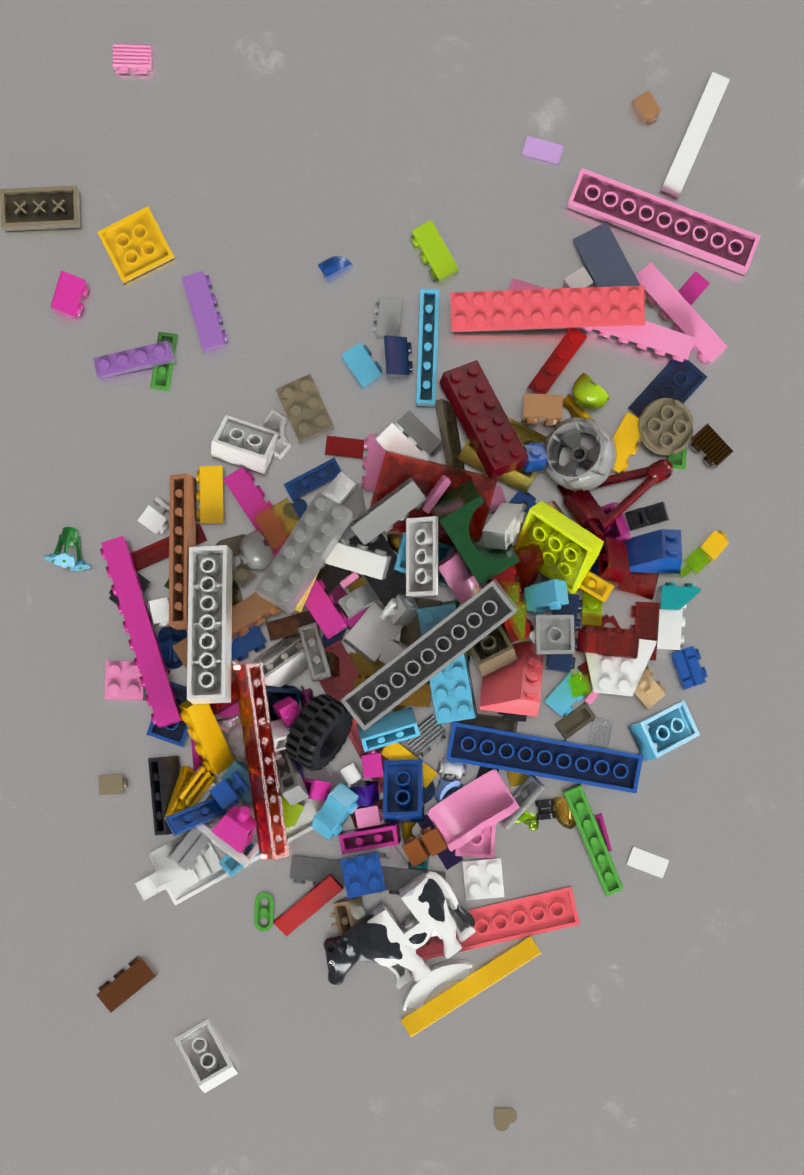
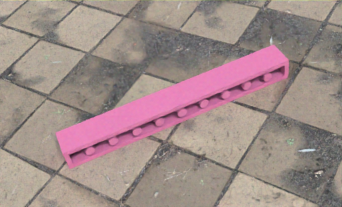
[509,278,695,362]

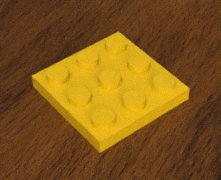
[97,206,174,284]

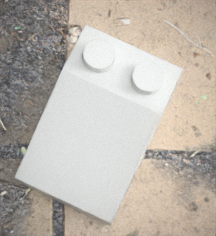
[174,1019,238,1093]

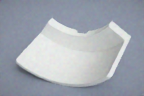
[402,960,472,1011]

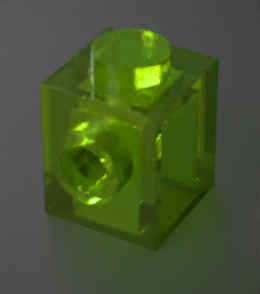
[567,672,592,698]

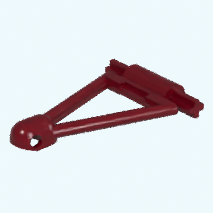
[557,459,673,539]

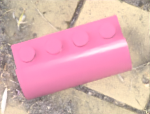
[438,547,484,605]

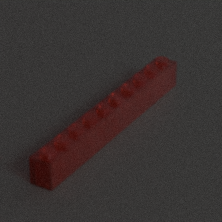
[233,662,289,859]

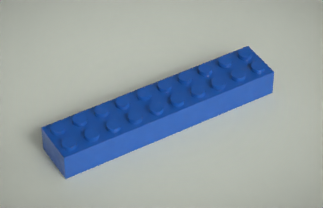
[445,721,643,794]

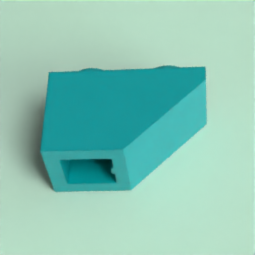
[659,582,701,610]

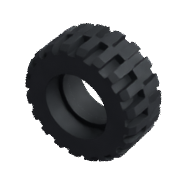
[285,694,353,771]

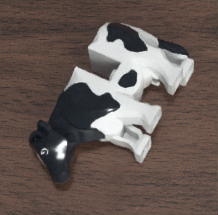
[323,871,476,989]

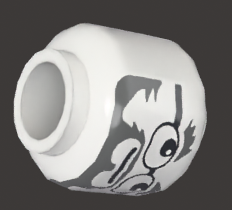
[437,757,467,781]

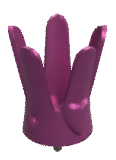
[300,685,314,708]

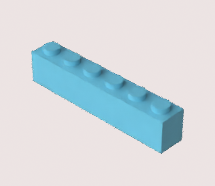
[416,289,439,407]

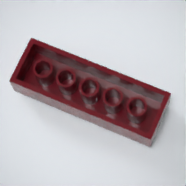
[439,360,528,480]

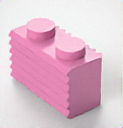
[112,44,153,74]

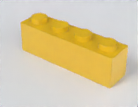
[178,700,235,775]

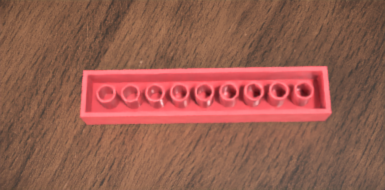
[450,285,645,332]

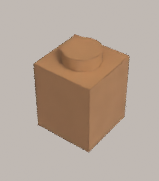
[631,90,661,123]

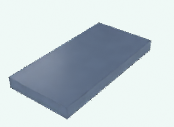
[573,222,640,287]

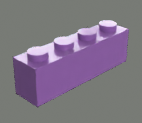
[181,271,228,353]
[93,341,176,379]

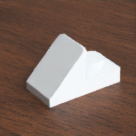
[379,845,409,869]

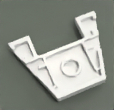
[581,633,657,697]

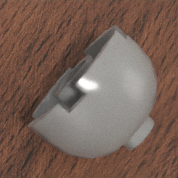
[238,530,274,570]

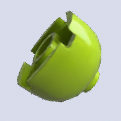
[572,373,610,410]

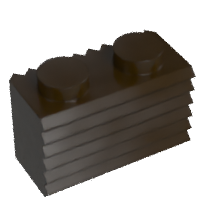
[690,423,734,468]

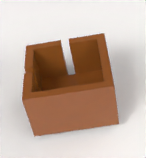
[402,825,447,867]

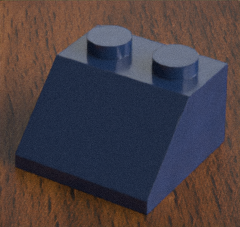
[384,336,413,379]

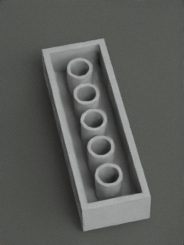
[255,492,353,614]

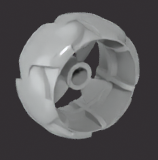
[543,417,617,491]

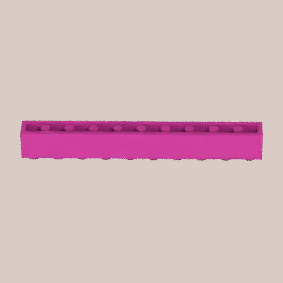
[223,467,347,639]
[100,536,183,728]

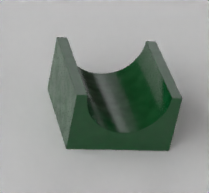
[434,479,520,585]

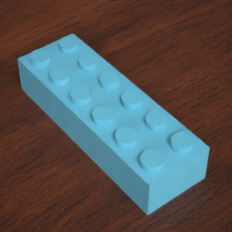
[417,602,478,724]

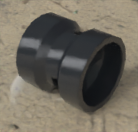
[535,799,556,820]

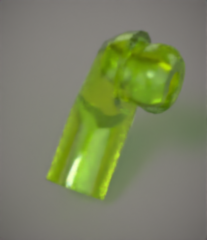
[513,812,539,831]

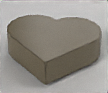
[494,1108,517,1131]

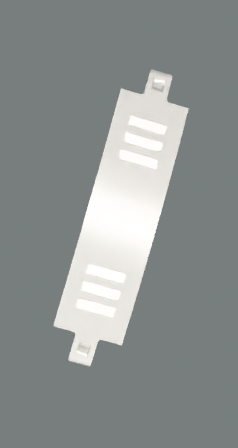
[135,763,363,905]

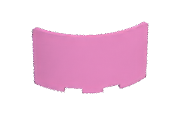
[427,769,520,851]

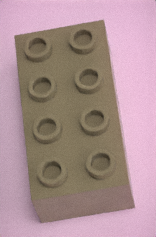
[0,185,81,231]

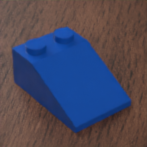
[625,529,682,574]
[383,759,424,823]

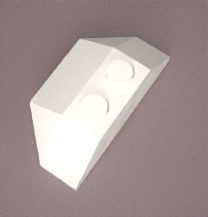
[249,634,309,687]

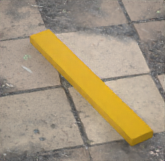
[401,936,542,1037]

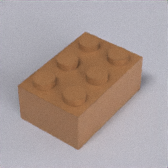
[521,393,563,428]

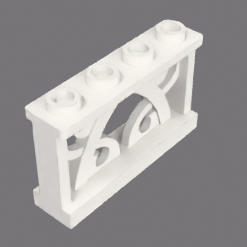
[195,783,274,868]

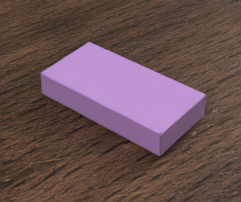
[522,136,564,165]

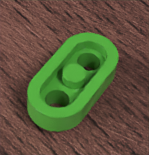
[254,892,274,931]

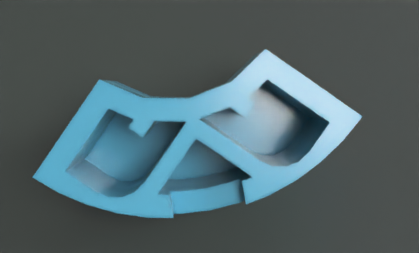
[311,783,359,840]

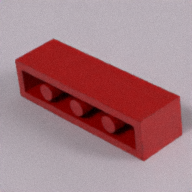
[526,328,587,394]

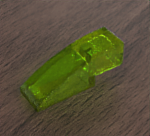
[502,581,527,642]

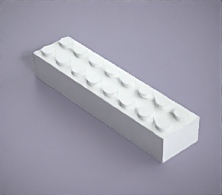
[187,545,233,704]

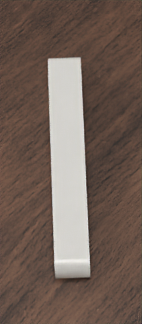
[661,72,730,198]

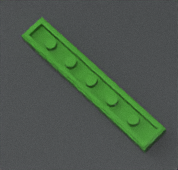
[563,784,624,897]

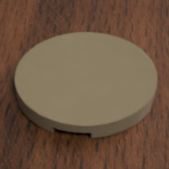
[638,398,694,456]

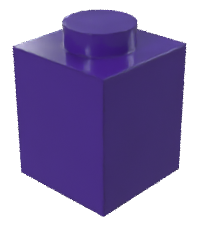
[350,781,379,806]

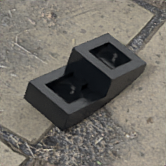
[625,502,669,531]

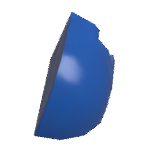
[318,256,353,281]

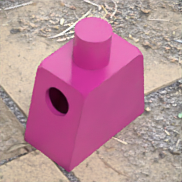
[211,806,257,853]

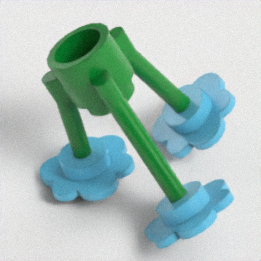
[44,527,91,571]

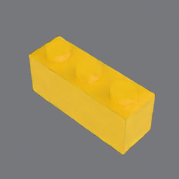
[610,412,640,474]
[196,466,225,525]

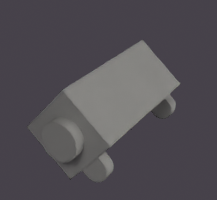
[397,410,442,456]

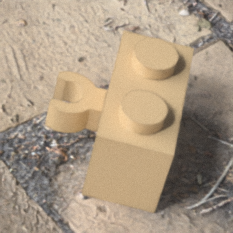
[634,666,666,709]
[329,896,365,935]

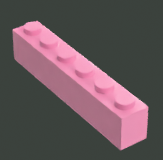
[636,262,728,364]

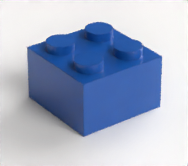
[340,851,386,899]

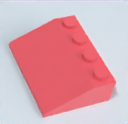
[479,641,544,717]

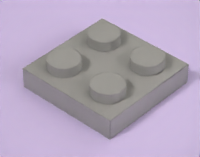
[534,615,575,655]

